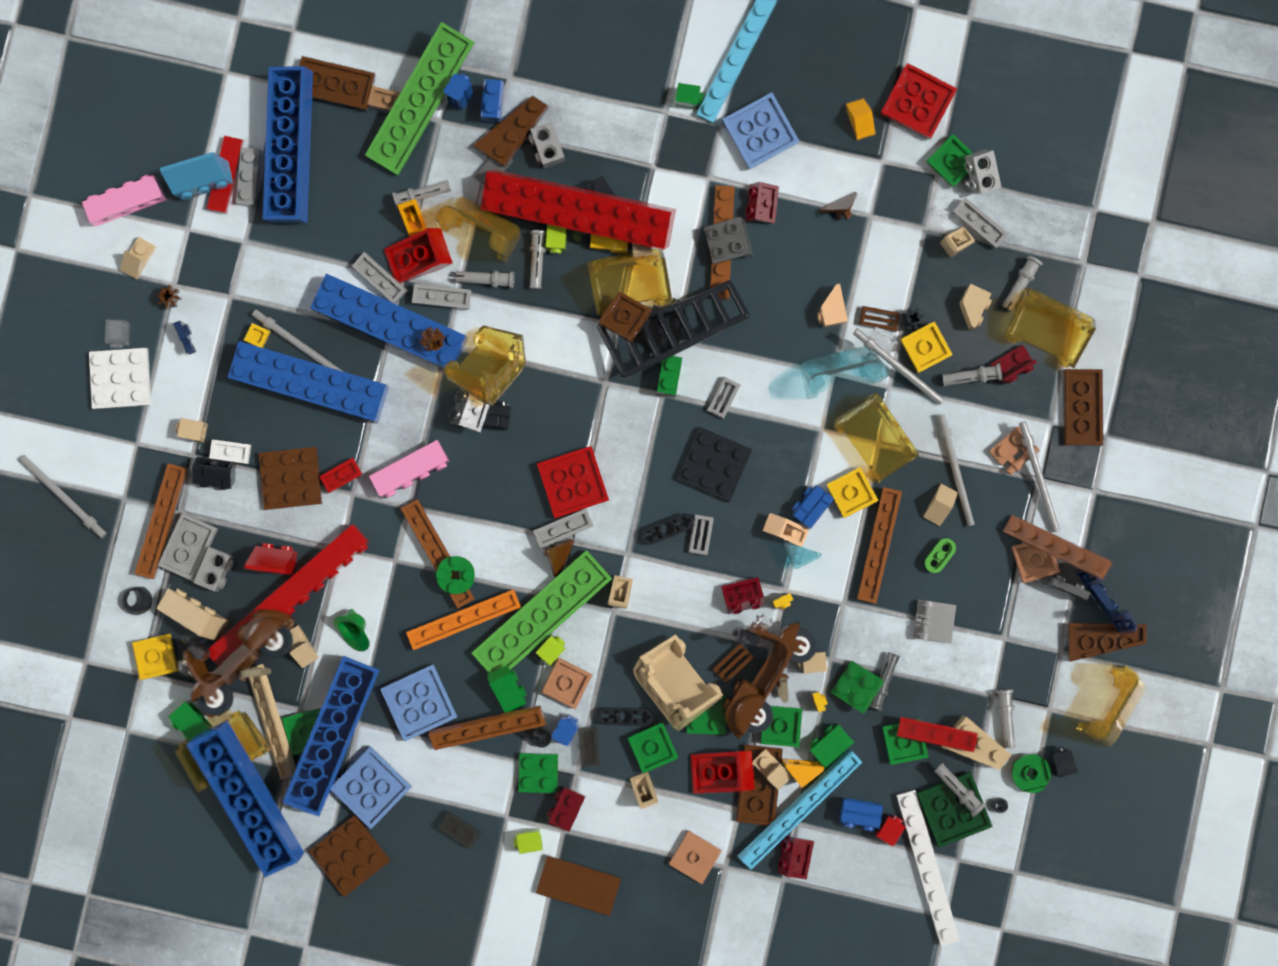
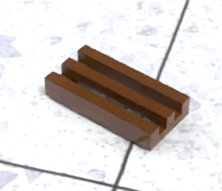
[859,306,900,332]
[713,643,754,683]

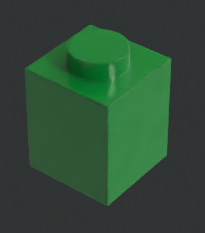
[675,83,704,109]

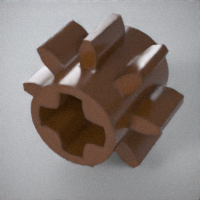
[156,285,182,309]
[420,327,445,351]

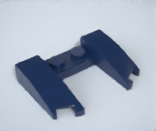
[1075,569,1138,635]

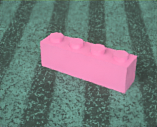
[82,175,166,227]
[369,440,450,499]

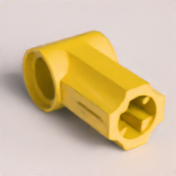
[590,234,628,254]

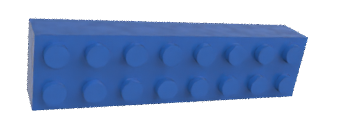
[263,66,313,223]
[310,273,468,373]
[228,341,389,423]
[283,655,379,817]
[187,720,305,877]

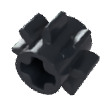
[900,307,924,331]

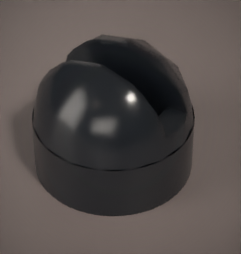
[992,797,1008,813]

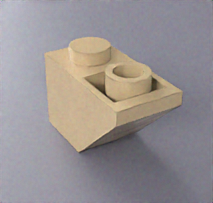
[959,284,992,330]

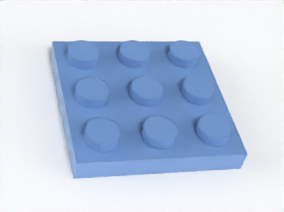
[722,92,800,170]
[381,664,458,742]
[331,746,413,829]

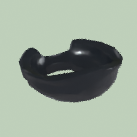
[121,586,153,615]

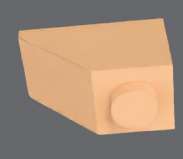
[817,284,848,328]
[763,513,809,547]

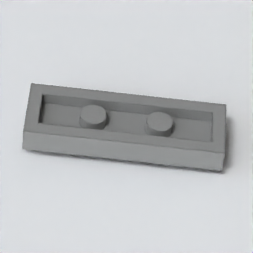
[236,147,261,206]
[952,197,1009,249]
[352,252,408,304]
[412,284,472,310]
[533,509,593,549]

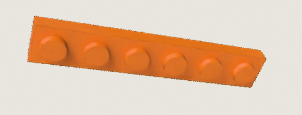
[406,589,521,650]

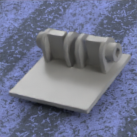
[913,600,956,643]

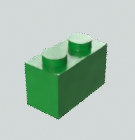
[657,356,683,398]
[487,665,527,713]
[168,700,213,743]
[809,724,854,768]

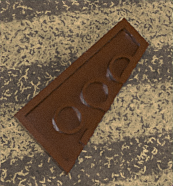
[473,95,549,167]
[1068,623,1147,662]

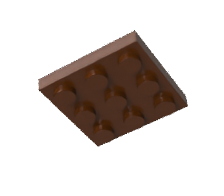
[259,447,323,510]
[309,815,391,897]

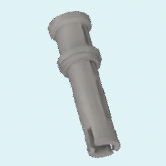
[392,180,451,209]
[529,230,547,289]
[1001,255,1043,312]
[456,271,515,289]
[943,363,1002,386]
[996,689,1016,749]
[934,763,986,816]

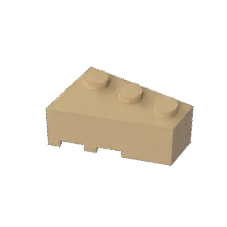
[157,588,230,641]
[939,716,1011,770]

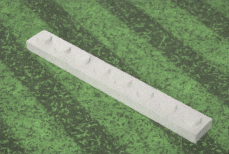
[896,790,960,946]

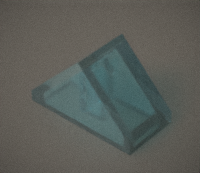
[783,541,822,570]

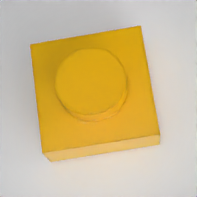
[244,323,270,348]
[772,593,793,610]
[811,691,828,713]

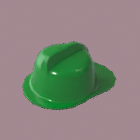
[333,609,370,651]

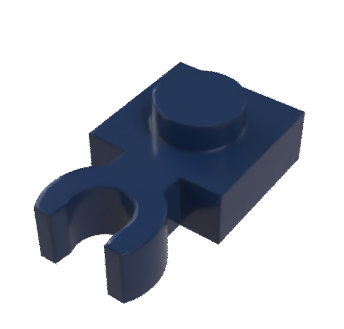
[173,320,196,355]

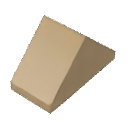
[940,226,975,258]
[923,484,958,526]
[608,575,633,609]
[630,772,659,810]

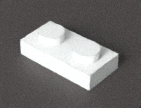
[209,440,251,464]

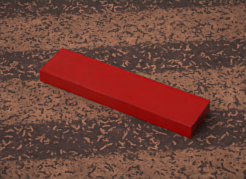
[207,136,244,214]
[897,717,978,752]

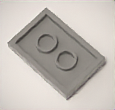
[158,513,218,581]

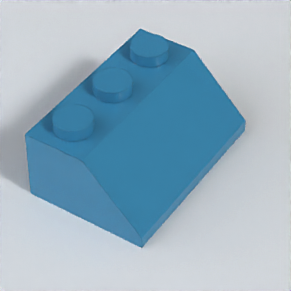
[160,152,233,200]

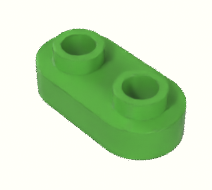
[924,538,956,573]

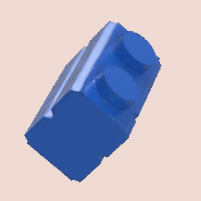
[443,73,474,110]
[480,79,504,124]
[791,485,834,530]
[551,714,579,746]
[839,797,883,831]

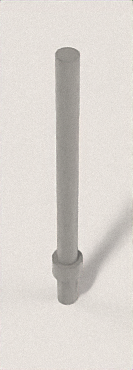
[252,310,344,372]
[853,328,944,405]
[937,414,975,526]
[1019,421,1060,532]
[19,455,107,539]

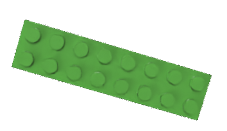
[365,22,475,175]
[472,550,612,673]

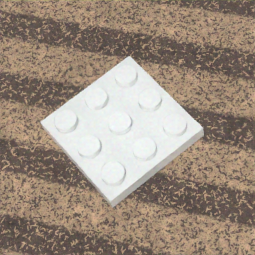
[89,348,151,409]

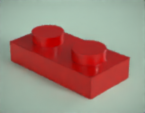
[319,458,363,493]

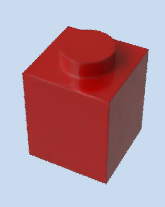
[875,814,905,847]

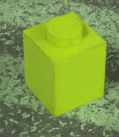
[546,224,567,254]
[536,635,566,665]
[513,829,543,854]

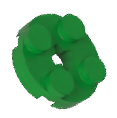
[436,556,475,594]
[1011,754,1051,793]

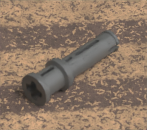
[869,652,900,711]

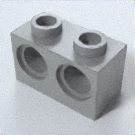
[529,122,565,169]
[965,149,1002,194]
[193,547,234,591]

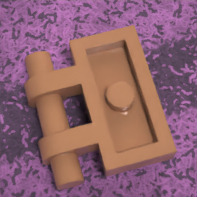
[989,426,1040,475]

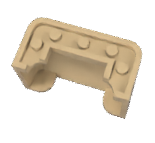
[633,635,723,730]

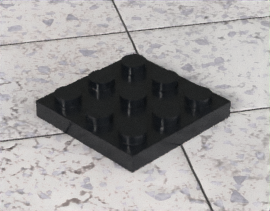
[677,427,753,502]

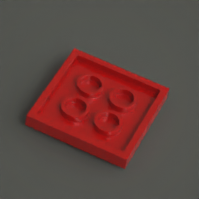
[880,63,958,140]
[537,446,609,518]

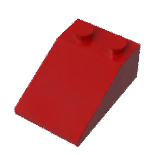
[384,228,453,284]
[245,543,298,574]
[691,751,755,794]

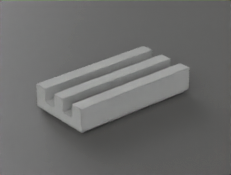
[707,377,740,419]
[688,514,714,556]

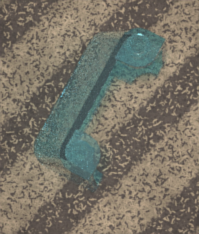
[801,346,888,399]

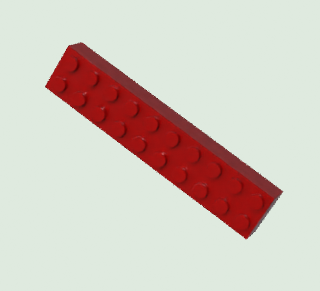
[481,169,676,250]

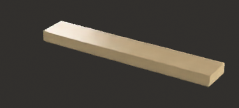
[249,664,296,780]

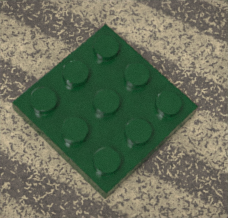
[917,772,993,848]

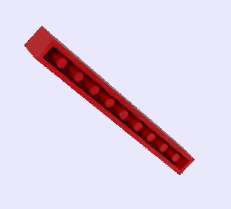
[209,524,370,667]

